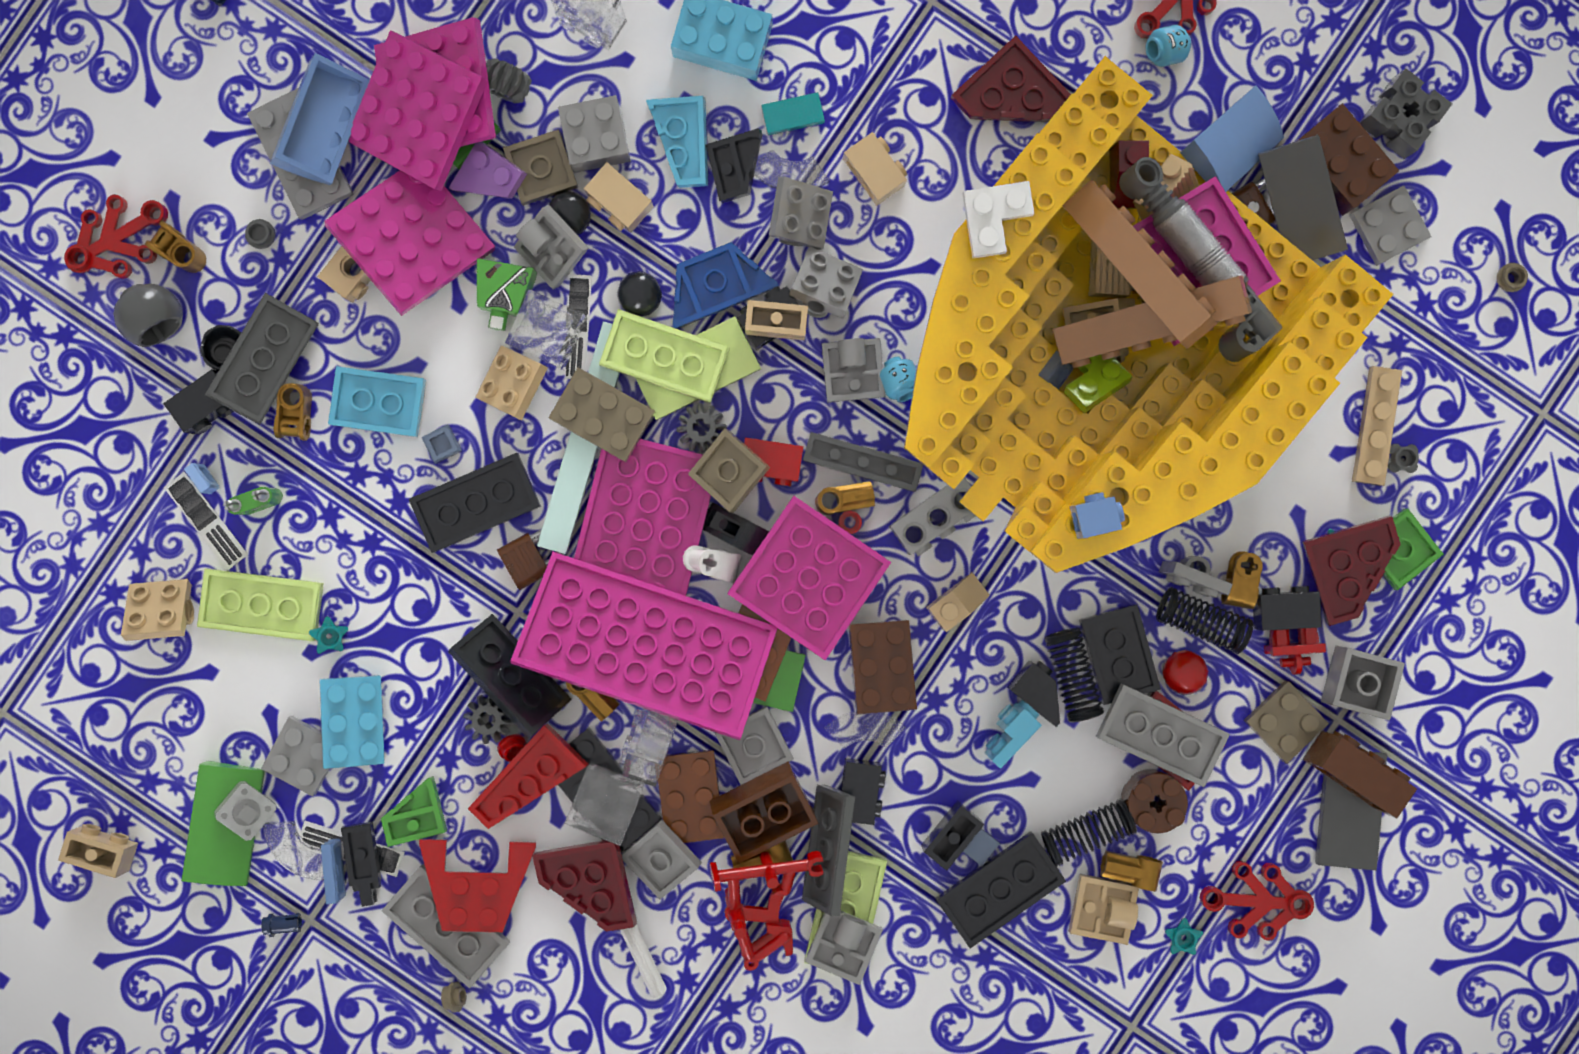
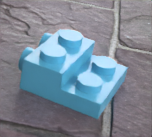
[984,700,1042,769]

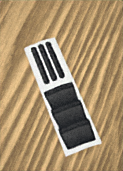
[566,274,592,379]
[164,472,248,571]
[297,821,405,877]

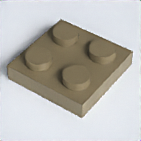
[503,129,578,206]
[688,428,770,513]
[1244,680,1329,764]

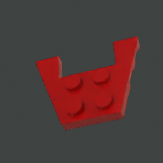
[419,839,536,933]

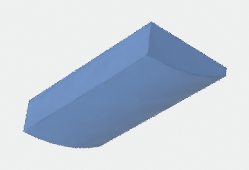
[269,53,370,185]
[1180,85,1284,192]

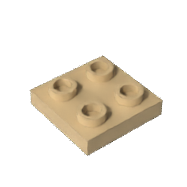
[475,345,548,421]
[121,579,194,641]
[1068,874,1139,945]

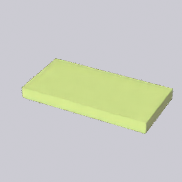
[599,309,730,404]
[636,316,761,420]
[197,568,324,641]
[804,851,887,964]

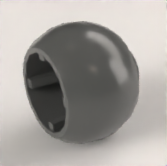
[113,283,183,347]

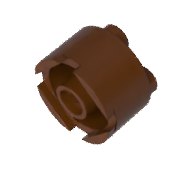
[1121,769,1188,834]

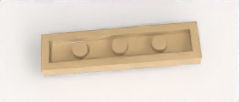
[1352,366,1402,486]

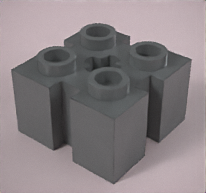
[1359,68,1453,159]

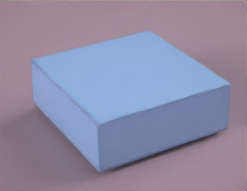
[184,463,219,494]

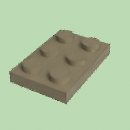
[548,367,655,462]

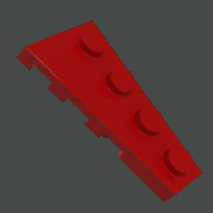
[468,723,589,829]

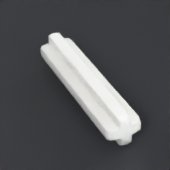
[620,925,666,998]

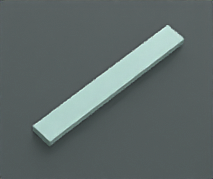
[537,321,620,555]

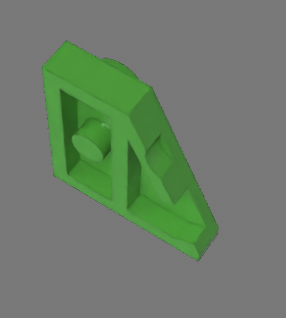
[381,776,447,847]

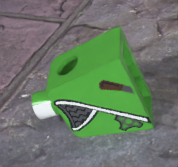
[477,258,537,331]

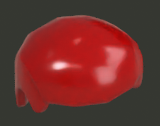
[1162,650,1209,695]

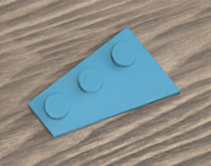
[646,96,708,188]

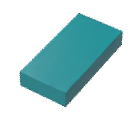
[761,92,825,136]

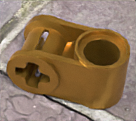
[144,220,207,273]
[274,383,312,441]
[1221,551,1263,609]

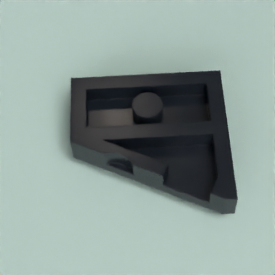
[706,128,763,203]

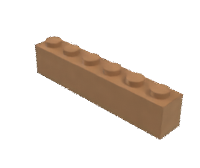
[1062,179,1218,349]
[1053,275,1252,368]

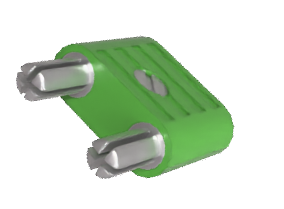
[223,487,283,515]

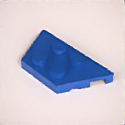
[672,242,778,329]

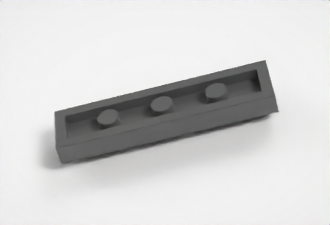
[803,432,924,492]

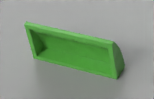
[181,761,265,886]

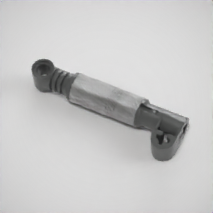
[1119,157,1282,362]

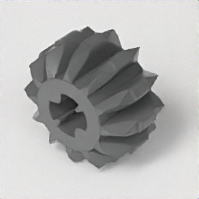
[486,58,532,103]
[677,403,727,454]
[463,695,514,744]

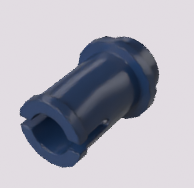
[261,913,302,937]

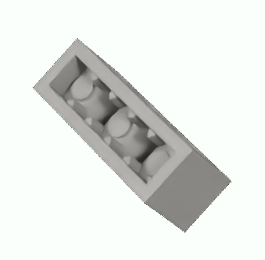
[889,477,976,556]

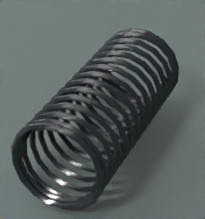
[1156,587,1254,654]
[1044,628,1104,722]
[1041,798,1137,867]

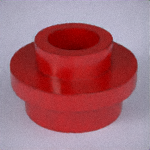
[497,734,527,762]

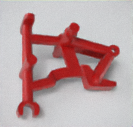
[710,851,823,971]

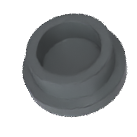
[245,219,276,249]

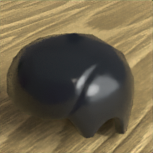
[548,191,591,235]
[617,271,662,317]
[200,325,241,371]

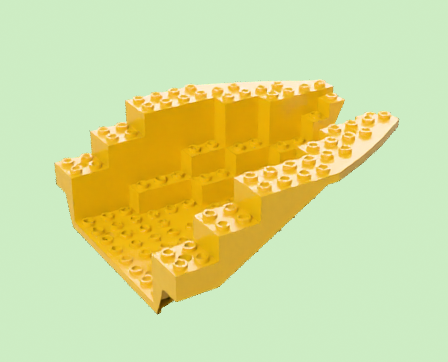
[904,56,1393,573]

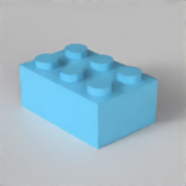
[671,0,773,81]

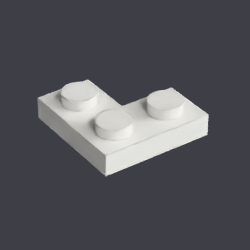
[962,181,1034,259]

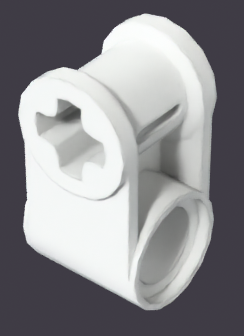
[683,545,742,583]

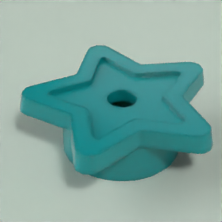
[309,616,348,654]
[1165,918,1203,955]

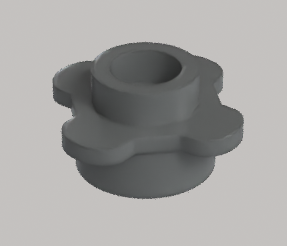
[1388,444,1419,473]

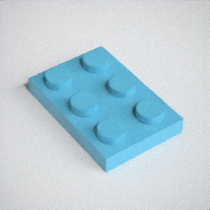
[328,366,426,437]
[319,675,384,769]

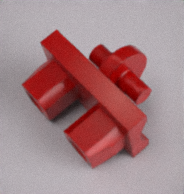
[1264,628,1326,675]

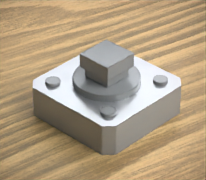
[214,781,276,841]

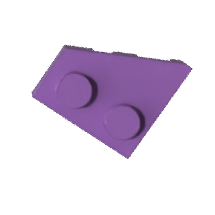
[449,141,527,199]

